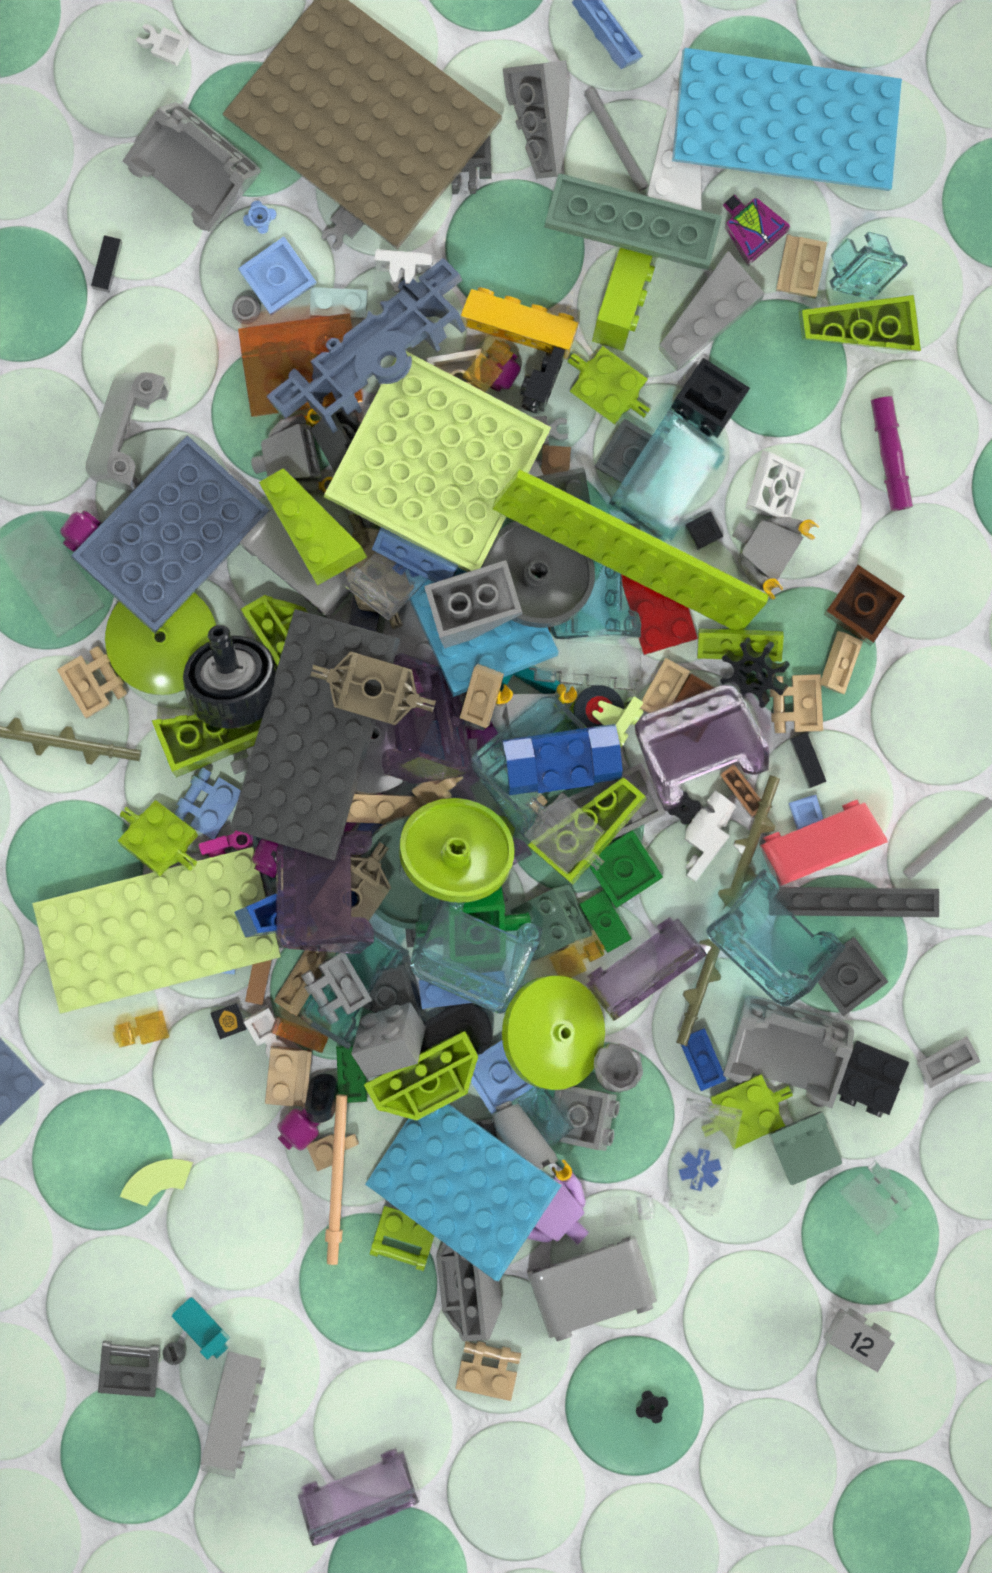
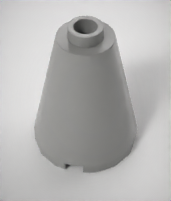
[492,1100,559,1169]

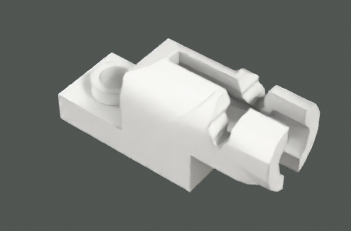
[684,791,736,882]

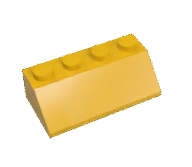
[461,287,579,359]

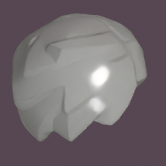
[594,1043,643,1093]

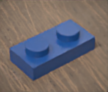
[680,1028,727,1091]

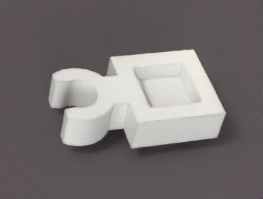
[136,24,190,66]
[243,1006,287,1058]

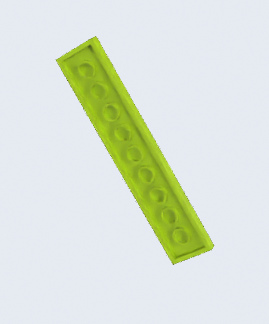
[492,469,769,630]

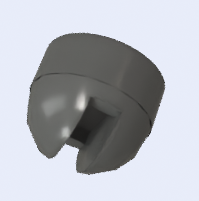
[163,1341,186,1365]

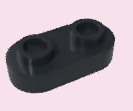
[305,1073,338,1123]

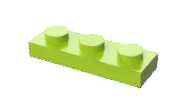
[697,628,784,662]

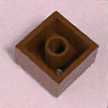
[824,565,905,646]

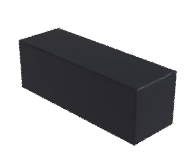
[91,235,123,293]
[790,733,827,789]

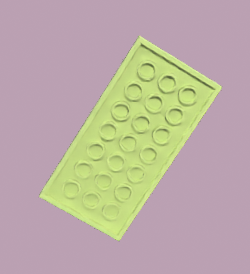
[32,847,281,1014]

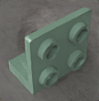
[510,884,592,961]
[768,1111,842,1185]

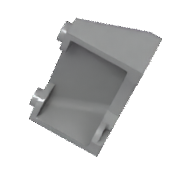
[123,102,261,232]
[85,372,171,493]
[239,507,370,619]
[723,996,854,1108]
[527,1235,657,1341]

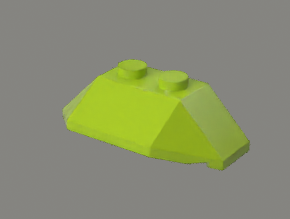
[241,595,308,667]
[364,1031,478,1120]

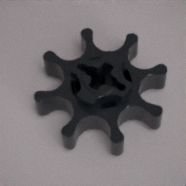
[720,637,790,708]

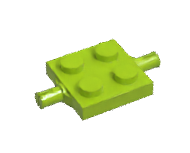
[567,346,651,425]
[117,800,198,876]
[701,1073,793,1150]

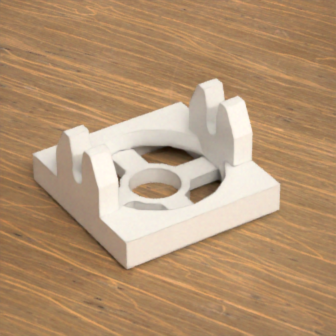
[375,249,433,292]
[745,451,805,518]

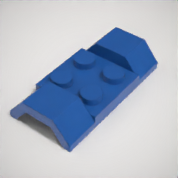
[502,724,623,796]

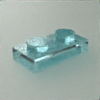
[517,1087,574,1146]

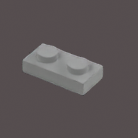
[916,1036,981,1088]

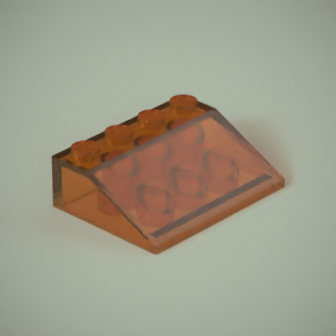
[238,313,363,417]

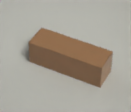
[719,764,761,817]
[245,960,273,1005]

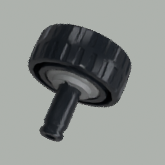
[183,625,277,729]

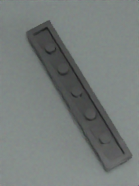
[768,887,939,917]

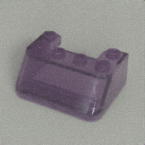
[381,653,472,784]

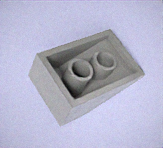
[424,560,523,648]

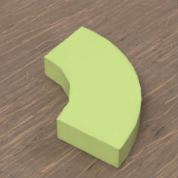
[120,1159,194,1206]

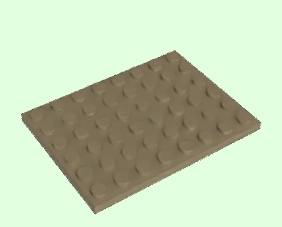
[222,0,502,250]

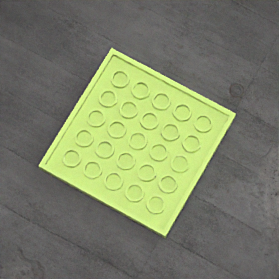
[323,351,551,572]

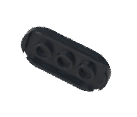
[420,1003,493,1055]

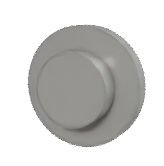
[232,296,260,324]

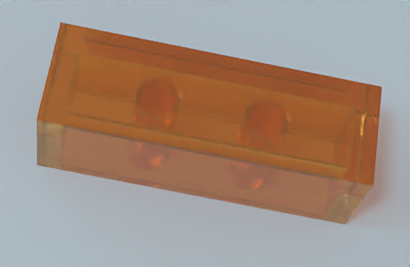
[270,1016,329,1053]

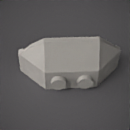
[436,1242,502,1341]

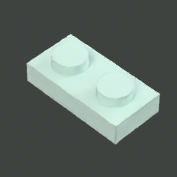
[310,287,367,319]

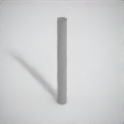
[584,89,648,192]
[903,797,992,880]

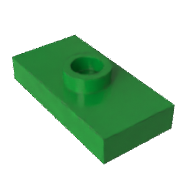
[579,890,632,953]
[336,1045,368,1103]

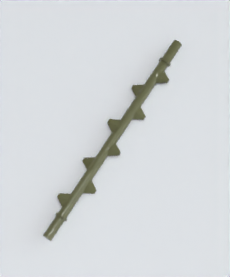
[0,718,141,765]
[676,775,780,1046]

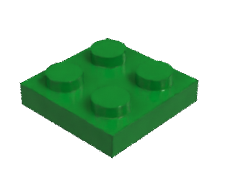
[589,830,664,908]

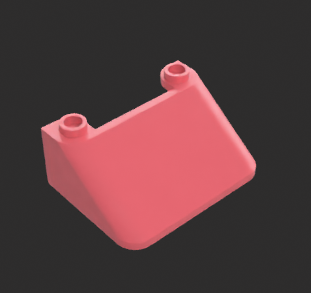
[760,799,888,887]

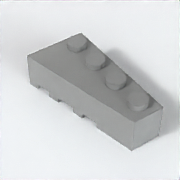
[659,251,765,371]
[201,1351,266,1478]

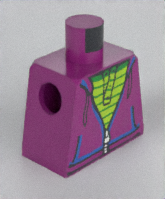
[723,194,791,266]

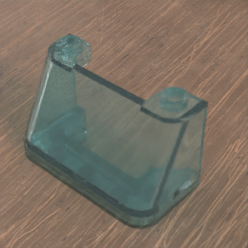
[606,409,726,542]
[706,869,845,1006]

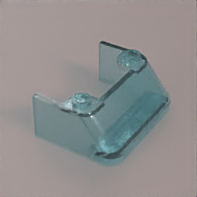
[298,925,409,1050]

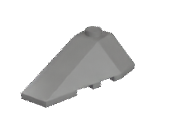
[502,60,569,179]

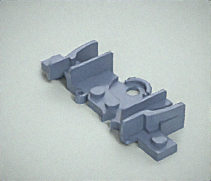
[267,258,466,434]

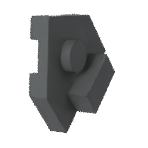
[362,962,422,1017]

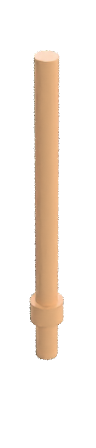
[325,1094,347,1265]

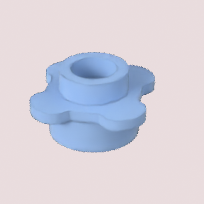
[243,201,276,234]

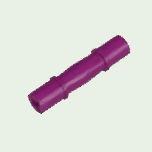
[871,396,913,511]

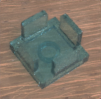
[829,231,908,300]

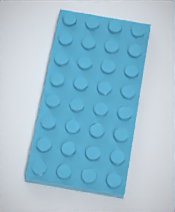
[672,48,902,191]

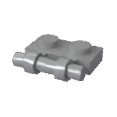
[301,951,372,1025]

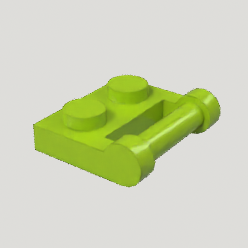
[369,1205,434,1272]

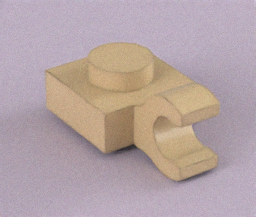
[411,769,463,806]
[307,1134,359,1172]

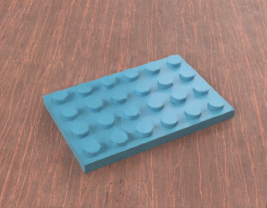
[402,528,559,697]
[365,1104,562,1281]

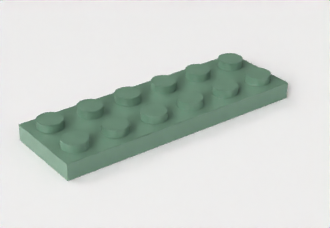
[544,173,722,270]

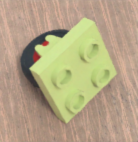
[573,685,644,748]

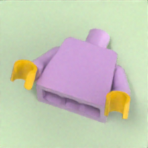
[527,1159,589,1245]

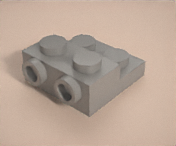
[546,1086,620,1151]

